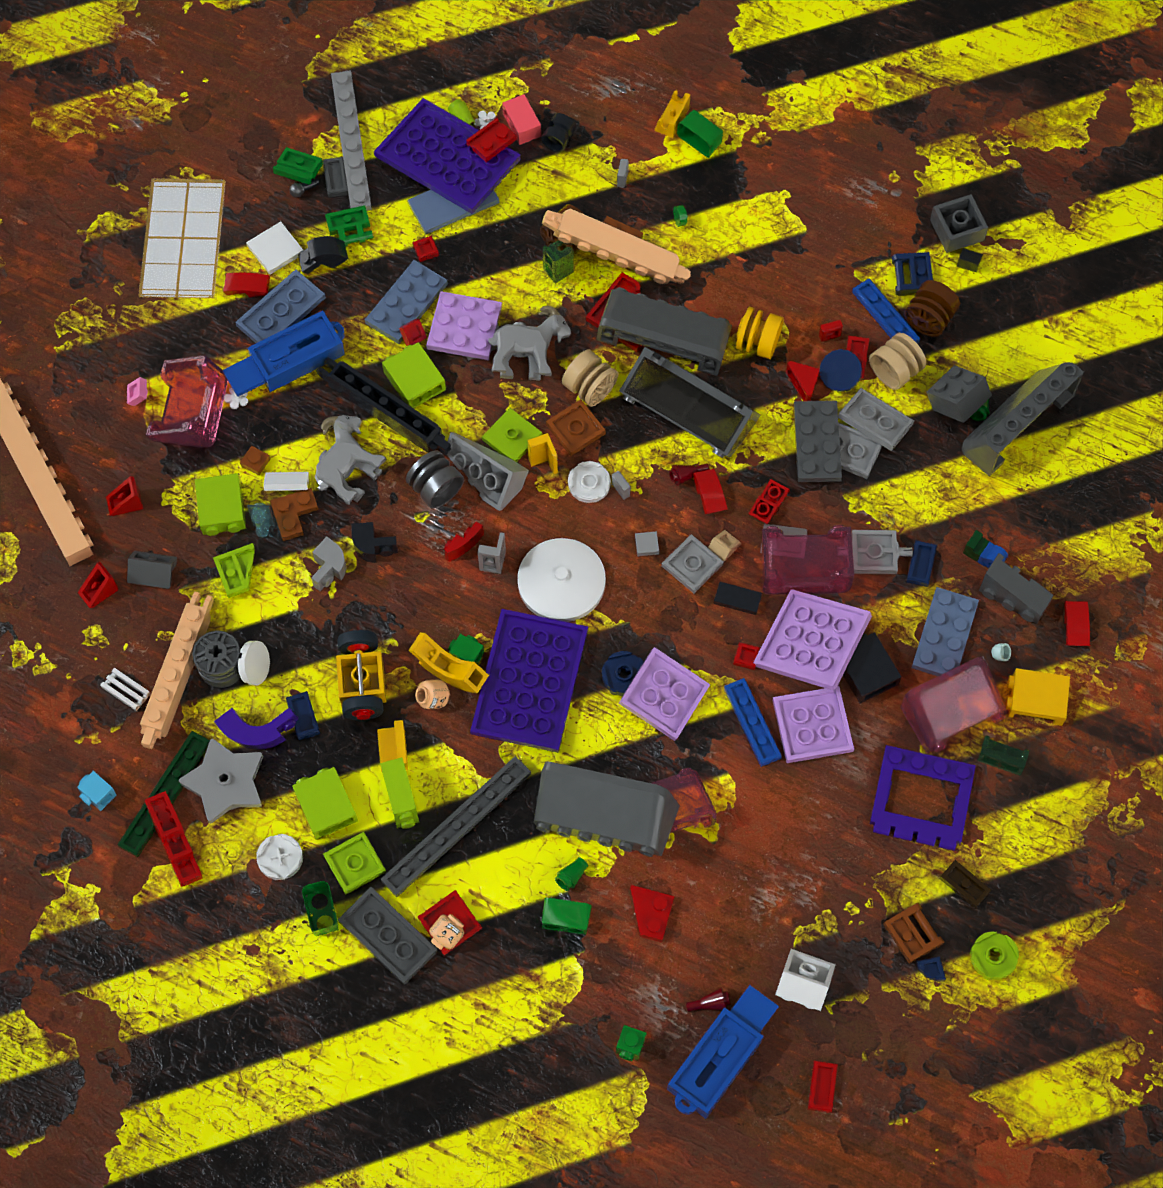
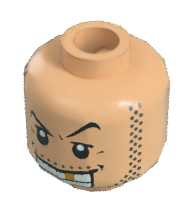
[415,679,450,709]
[429,914,464,950]

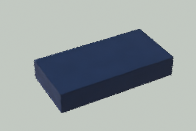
[906,540,937,587]
[286,691,320,740]

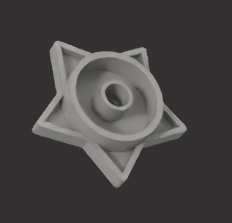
[179,739,263,824]

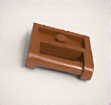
[883,903,945,964]

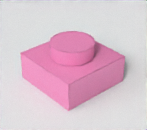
[127,377,148,406]

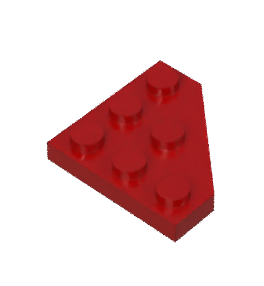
[586,272,643,352]

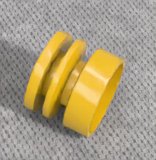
[736,306,784,360]

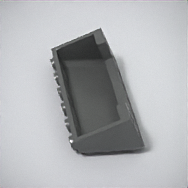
[596,288,732,376]
[962,362,1084,476]
[534,761,680,857]

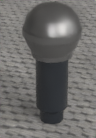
[289,179,319,197]

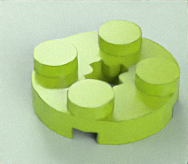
[970,931,1019,980]

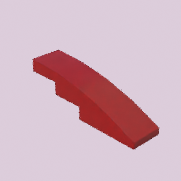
[144,791,203,887]

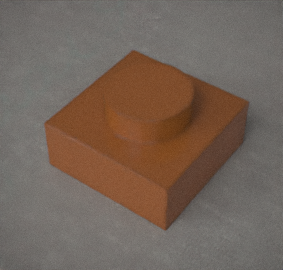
[240,446,271,475]

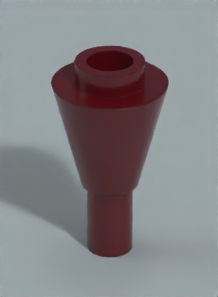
[669,463,709,486]
[686,987,731,1012]

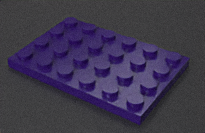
[374,98,521,214]
[470,609,588,753]

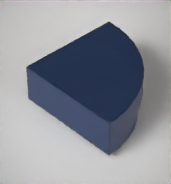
[916,957,946,982]

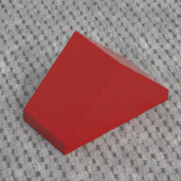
[786,361,820,401]
[106,476,143,516]
[78,562,119,608]

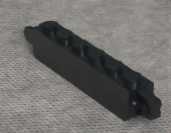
[316,358,451,456]

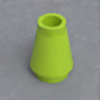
[448,99,476,127]

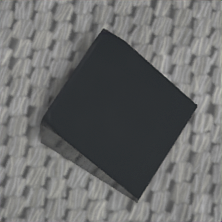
[957,248,983,272]

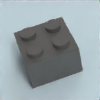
[930,194,988,253]
[926,365,992,423]

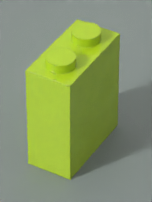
[382,342,446,408]
[195,473,246,536]
[380,758,419,829]
[292,767,358,840]

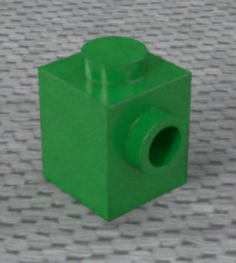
[448,634,484,665]
[616,1025,647,1061]

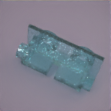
[247,503,275,538]

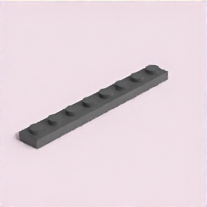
[381,756,531,897]

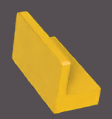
[527,433,558,474]
[377,720,408,772]

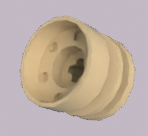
[869,332,927,390]
[562,349,618,407]

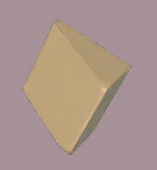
[708,530,741,561]

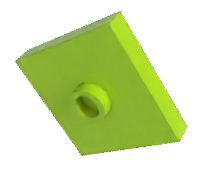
[482,408,542,462]
[323,832,386,895]

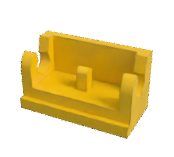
[655,90,690,138]

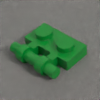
[325,205,373,246]

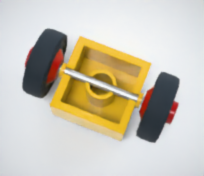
[336,630,387,720]

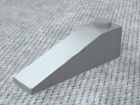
[447,432,529,511]

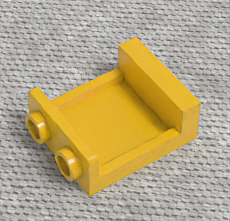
[1005,668,1070,726]

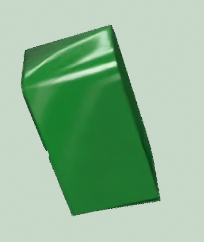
[677,109,723,158]
[302,881,339,936]
[542,898,592,935]

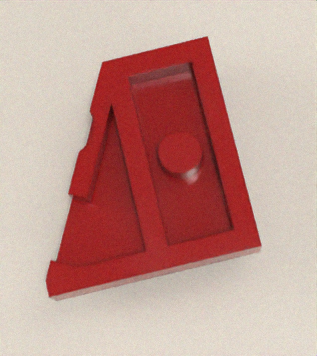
[630,885,674,942]

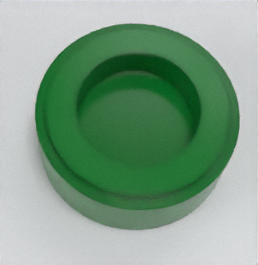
[673,205,688,227]

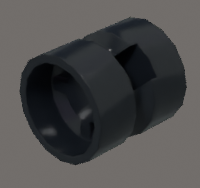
[541,113,576,152]

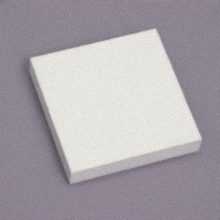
[246,222,304,275]

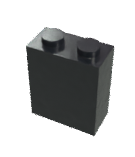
[843,632,901,704]

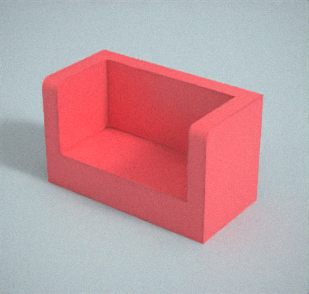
[502,94,541,145]

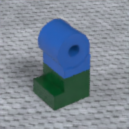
[963,530,1008,568]

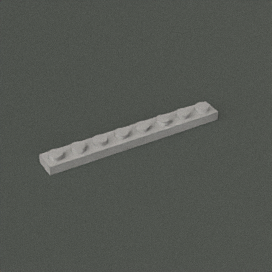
[331,71,372,211]

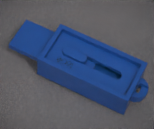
[222,310,345,397]
[667,985,779,1119]

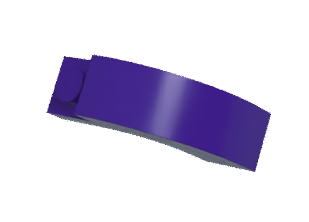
[214,708,299,749]

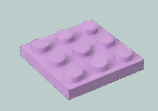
[426,291,502,360]
[618,647,710,741]
[772,686,854,763]

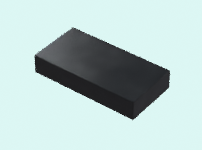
[714,582,762,615]

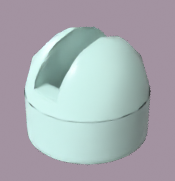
[991,643,1011,661]

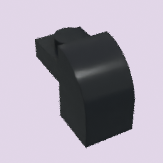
[298,236,348,274]
[351,522,398,563]

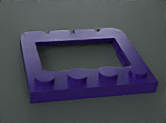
[870,745,976,851]

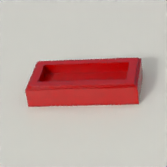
[807,1060,838,1113]

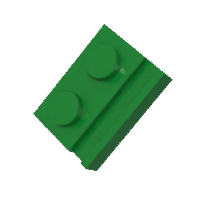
[273,147,323,185]

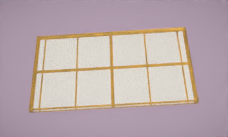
[138,178,226,299]

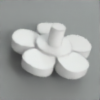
[474,111,496,129]
[224,387,248,409]

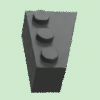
[979,553,1053,624]

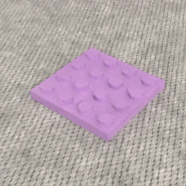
[753,589,872,691]

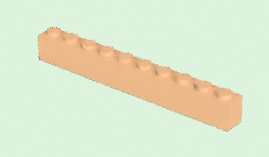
[0,379,94,566]

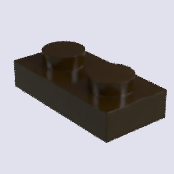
[939,860,991,909]

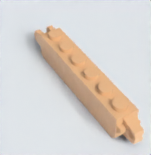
[542,209,691,284]
[140,592,214,749]

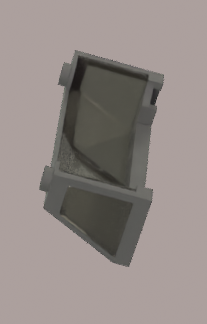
[619,347,761,458]

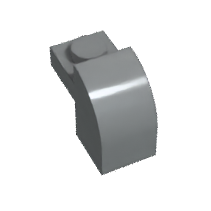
[311,536,346,591]

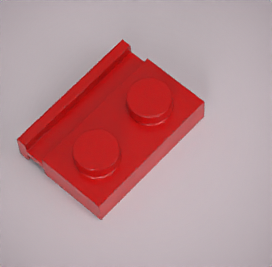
[466,118,517,162]

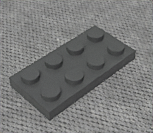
[794,401,842,482]
[338,887,438,985]

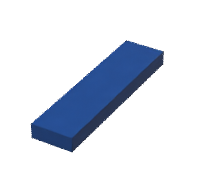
[852,278,920,343]
[724,678,782,767]

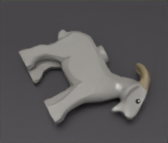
[488,306,571,381]
[315,415,387,505]

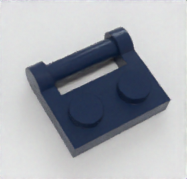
[892,252,933,296]

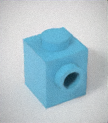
[77,771,117,811]

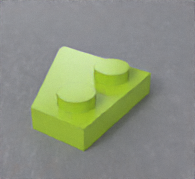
[213,543,255,598]

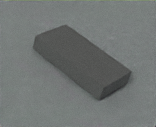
[323,157,349,198]

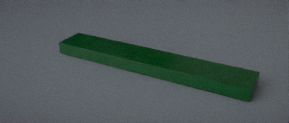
[117,731,210,858]

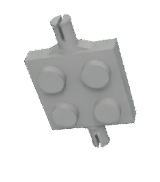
[837,530,913,574]

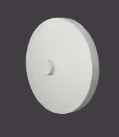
[518,538,606,622]

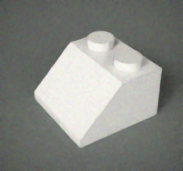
[775,949,836,1011]

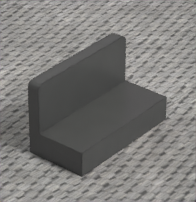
[127,551,177,589]

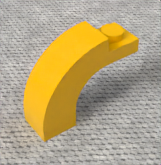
[408,632,489,693]

